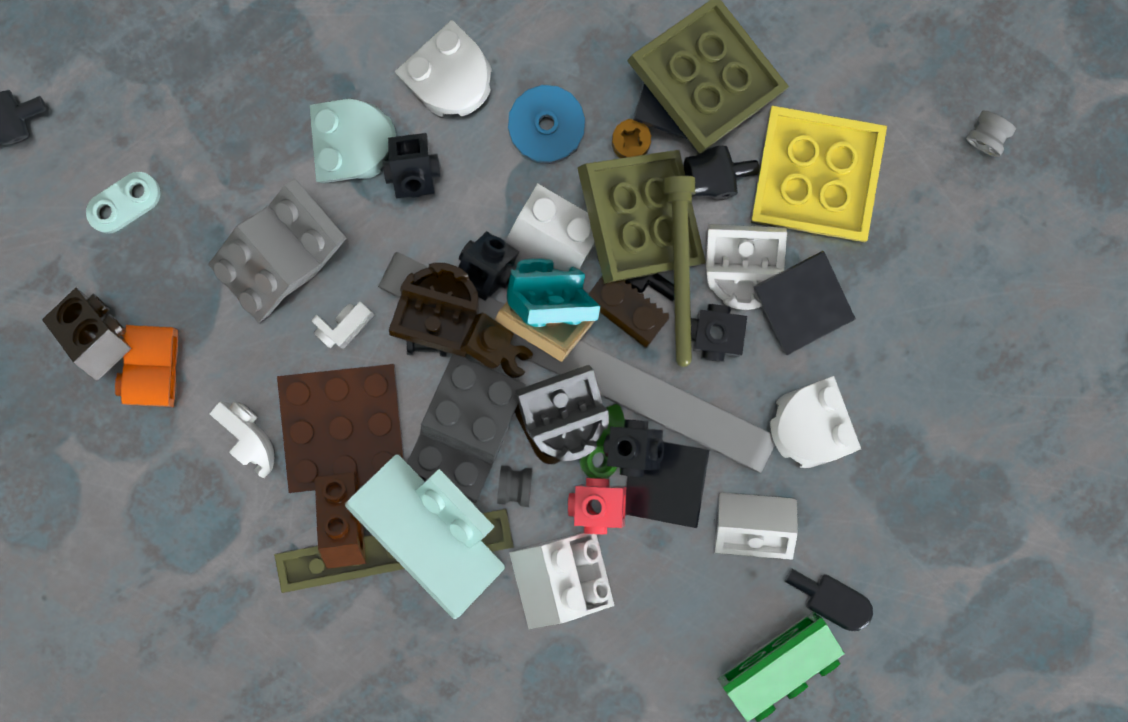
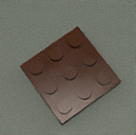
[277,364,405,493]

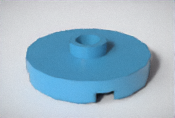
[508,85,585,164]

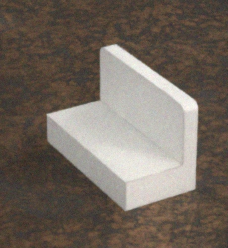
[715,492,798,560]

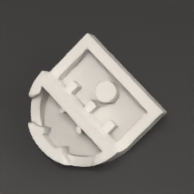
[395,20,492,117]
[706,224,787,310]
[770,376,861,468]
[209,401,274,478]

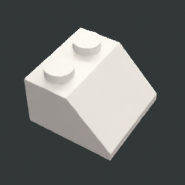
[505,183,595,272]

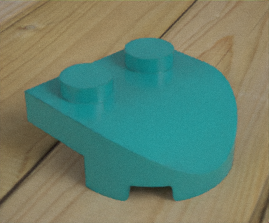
[506,259,601,327]

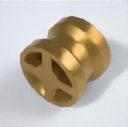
[612,119,651,158]

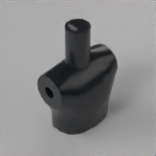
[0,90,47,144]
[683,145,759,199]

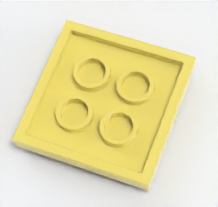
[751,106,887,242]

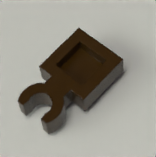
[460,312,533,378]

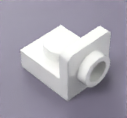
[311,301,375,349]

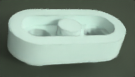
[86,172,160,233]

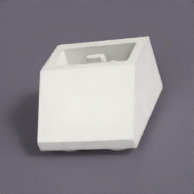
[509,533,615,629]

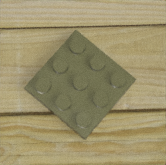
[627,0,789,153]
[577,150,706,284]

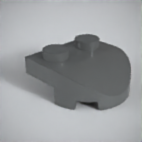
[515,365,609,461]

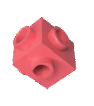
[568,478,627,534]

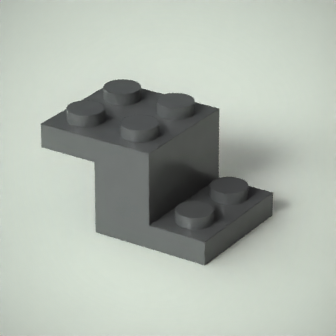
[407,354,526,503]

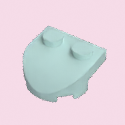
[310,99,396,183]

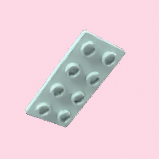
[345,455,505,619]

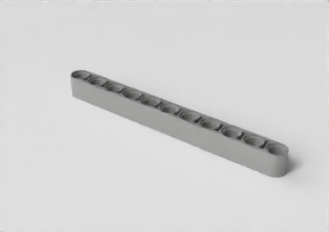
[378,252,775,473]

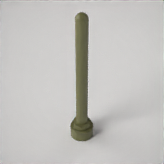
[664,176,696,367]

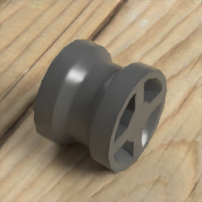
[497,465,533,507]

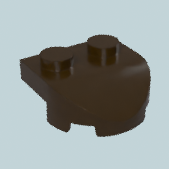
[389,263,479,357]

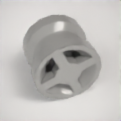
[966,110,1016,157]

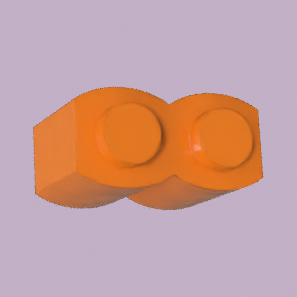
[115,325,178,407]

